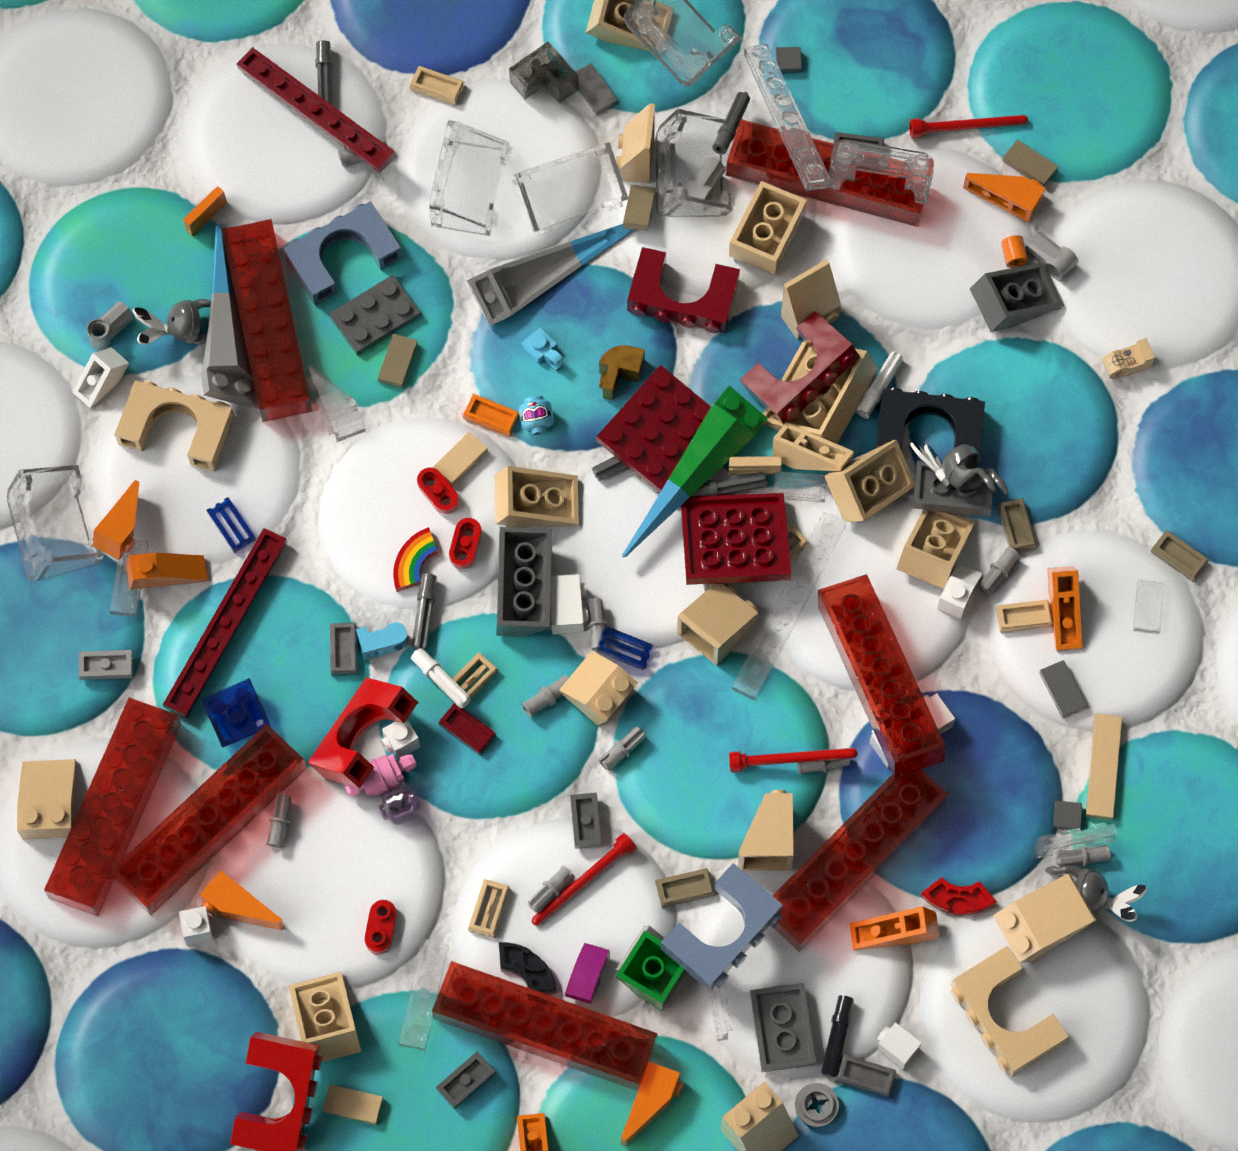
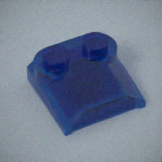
[201,678,271,748]

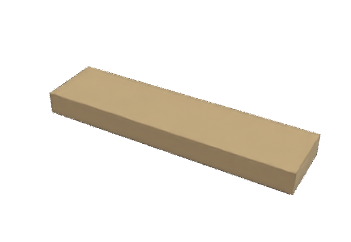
[1085,713,1122,820]

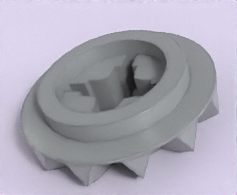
[795,1083,839,1128]

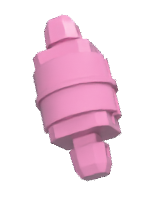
[344,754,417,797]

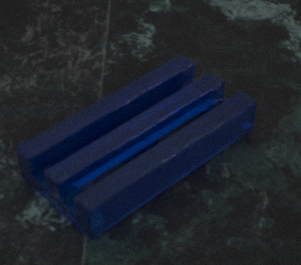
[206,497,256,553]
[596,626,653,670]

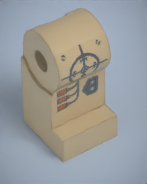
[1102,338,1155,379]

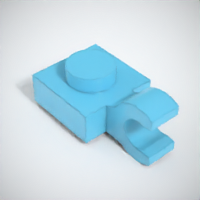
[521,328,564,371]

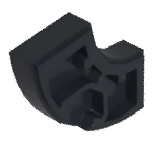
[499,942,557,995]

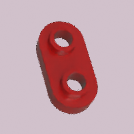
[417,467,459,514]
[449,518,482,569]
[364,900,397,954]

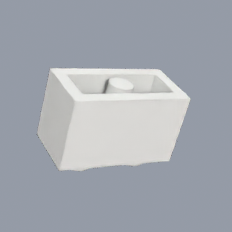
[550,574,588,635]

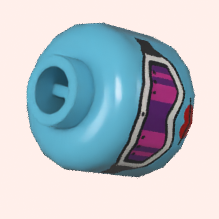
[519,396,554,436]

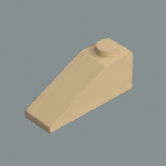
[773,422,854,471]

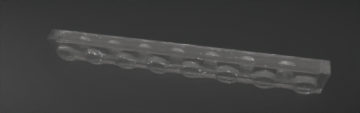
[744,44,831,191]
[732,511,847,701]

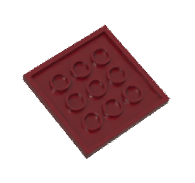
[595,365,711,493]
[681,493,791,585]

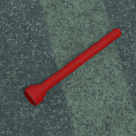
[909,115,1028,139]
[729,748,858,773]
[531,832,637,926]

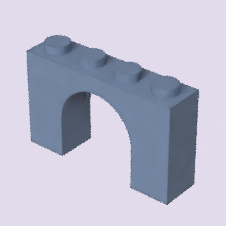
[283,201,402,306]
[661,863,783,991]

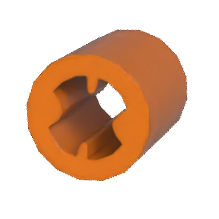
[1001,235,1028,268]

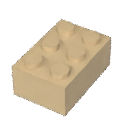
[729,181,807,275]

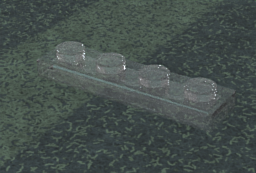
[398,939,449,1051]

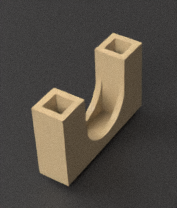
[114,380,235,472]
[950,946,1069,1077]

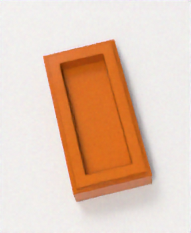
[183,187,227,236]
[463,393,520,437]

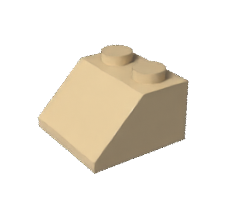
[558,651,638,725]

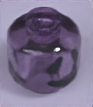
[379,786,421,825]

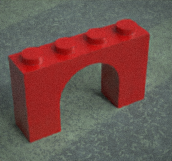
[307,677,419,789]
[230,1032,323,1151]

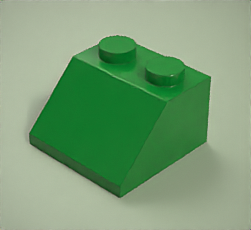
[616,930,687,1011]

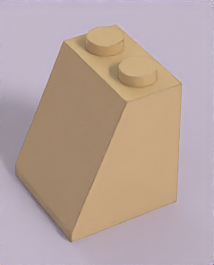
[677,583,758,666]
[738,790,794,871]
[721,1081,799,1151]

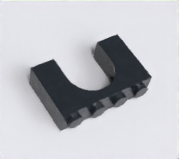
[875,388,985,453]

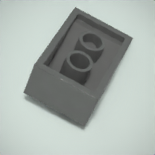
[970,263,1064,332]

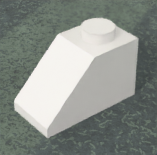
[73,347,129,408]
[937,563,983,619]

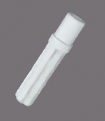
[855,351,903,419]
[411,648,471,708]

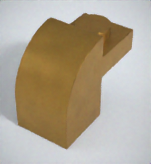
[599,345,645,400]

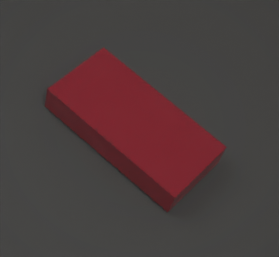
[438,703,496,756]

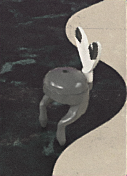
[133,299,211,345]
[911,442,1009,495]
[1045,866,1148,922]

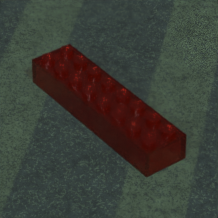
[726,119,934,227]
[222,219,313,422]
[818,574,946,778]
[44,697,182,917]
[110,724,307,916]
[773,758,948,952]
[432,961,658,1091]

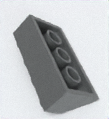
[496,527,552,637]

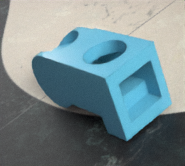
[356,622,408,661]

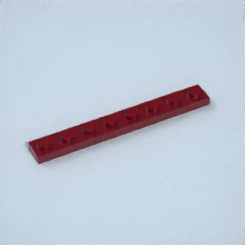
[236,47,397,174]
[163,528,287,719]

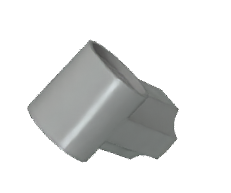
[681,157,726,208]
[1026,231,1078,280]
[86,302,135,350]

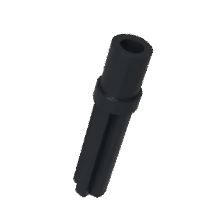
[821,995,854,1077]

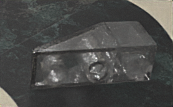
[306,366,366,442]

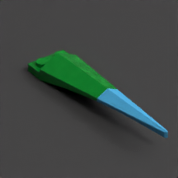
[622,385,768,558]

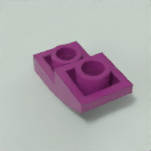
[565,943,610,1004]

